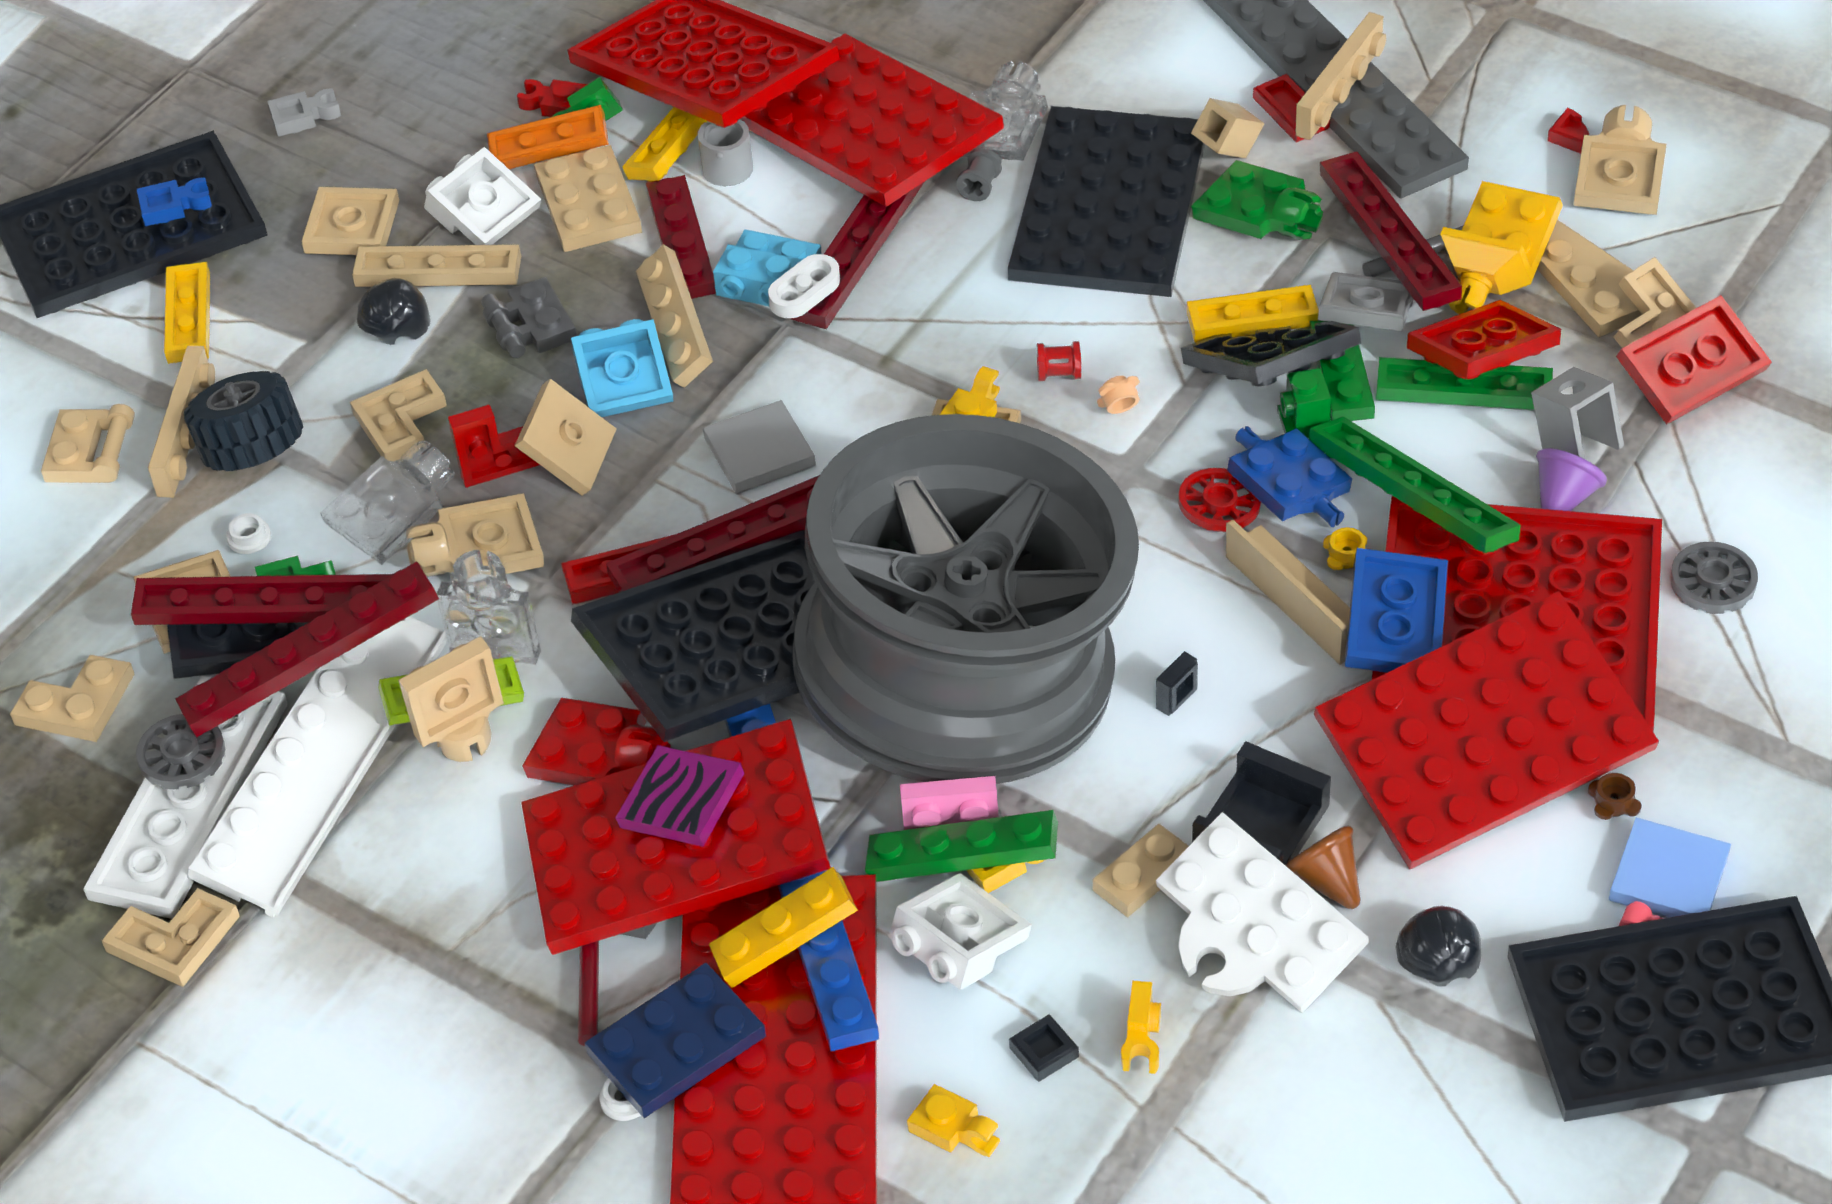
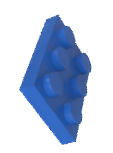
[1345,548,1448,673]

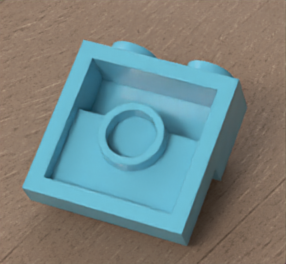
[713,229,822,307]
[571,319,673,417]

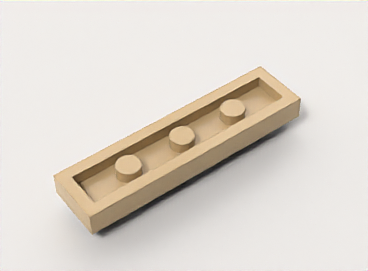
[1296,12,1386,140]
[636,244,713,388]
[352,245,521,287]
[148,346,215,498]

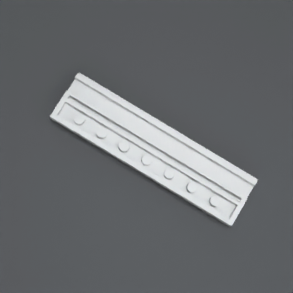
[188,616,450,917]

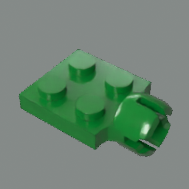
[1191,160,1323,240]

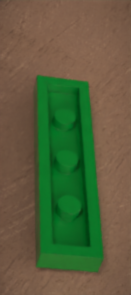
[1376,357,1553,410]
[865,810,1058,882]

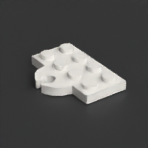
[1156,812,1369,1013]

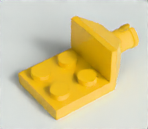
[1440,181,1563,314]

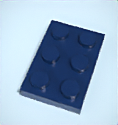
[584,963,766,1118]

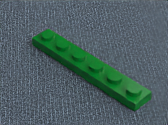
[1309,416,1521,553]

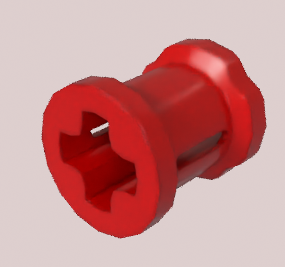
[1036,341,1081,381]

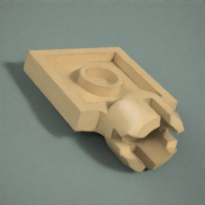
[1574,105,1667,215]
[406,493,544,584]
[398,636,504,762]

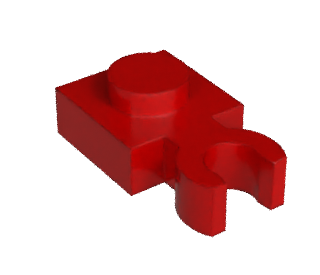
[517,79,588,117]

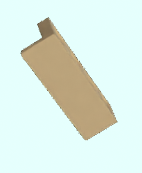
[1226,520,1350,665]

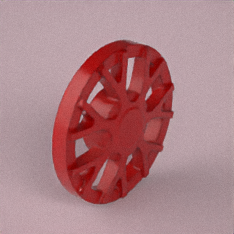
[1178,468,1261,532]

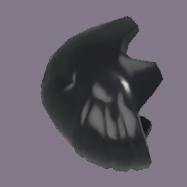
[357,278,431,345]
[1395,905,1481,987]

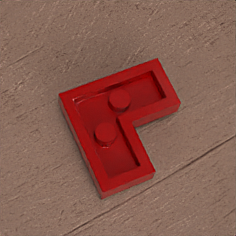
[448,405,540,488]

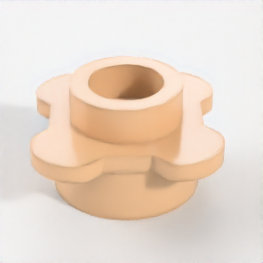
[1097,376,1140,414]

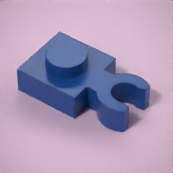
[137,178,212,226]

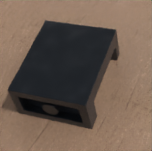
[1192,741,1331,865]

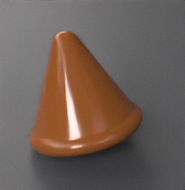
[1285,825,1361,910]

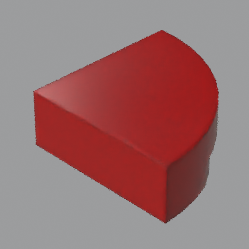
[1548,107,1589,154]

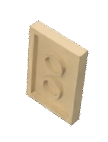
[534,145,642,252]

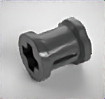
[956,148,1002,201]

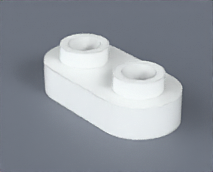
[768,254,840,318]

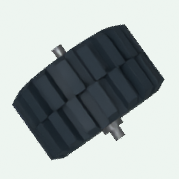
[184,371,304,471]

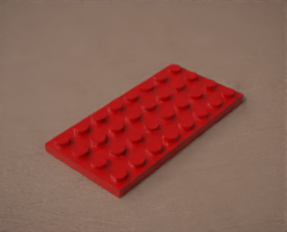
[670,874,877,1204]

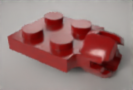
[522,697,671,786]

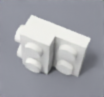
[424,147,541,245]
[889,873,1032,990]

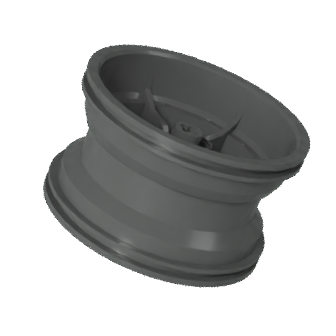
[793,414,1139,784]

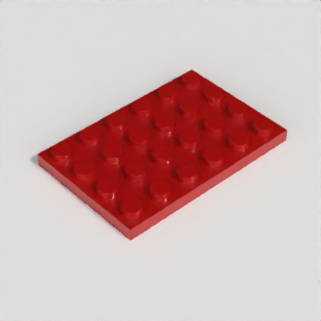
[567,0,840,128]
[740,34,1004,207]
[1314,591,1659,870]
[521,718,831,955]

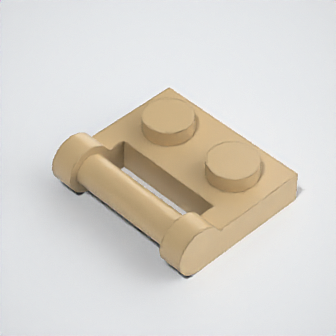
[41,404,135,483]

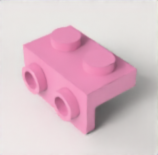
[900,776,998,830]

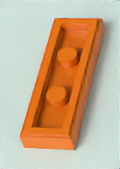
[487,105,609,169]

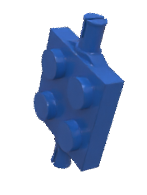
[1227,426,1353,527]

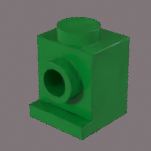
[1277,368,1331,438]

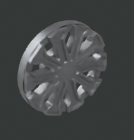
[1670,542,1758,614]
[136,714,226,789]

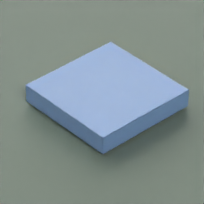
[1609,817,1731,918]

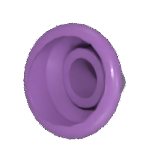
[1536,448,1607,511]

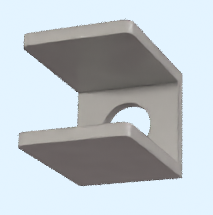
[1531,367,1624,459]

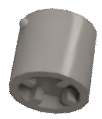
[698,119,753,187]

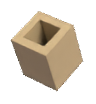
[1191,98,1265,158]

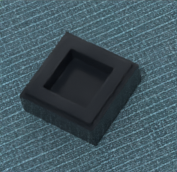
[1156,651,1198,716]
[1009,1014,1079,1082]

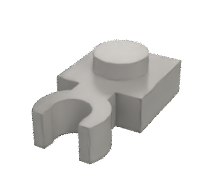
[267,88,341,137]

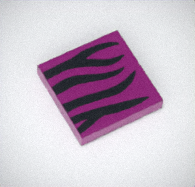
[615,746,744,846]

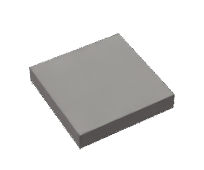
[1318,272,1413,331]
[703,400,816,494]

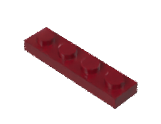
[646,175,716,299]

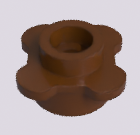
[1588,773,1642,820]

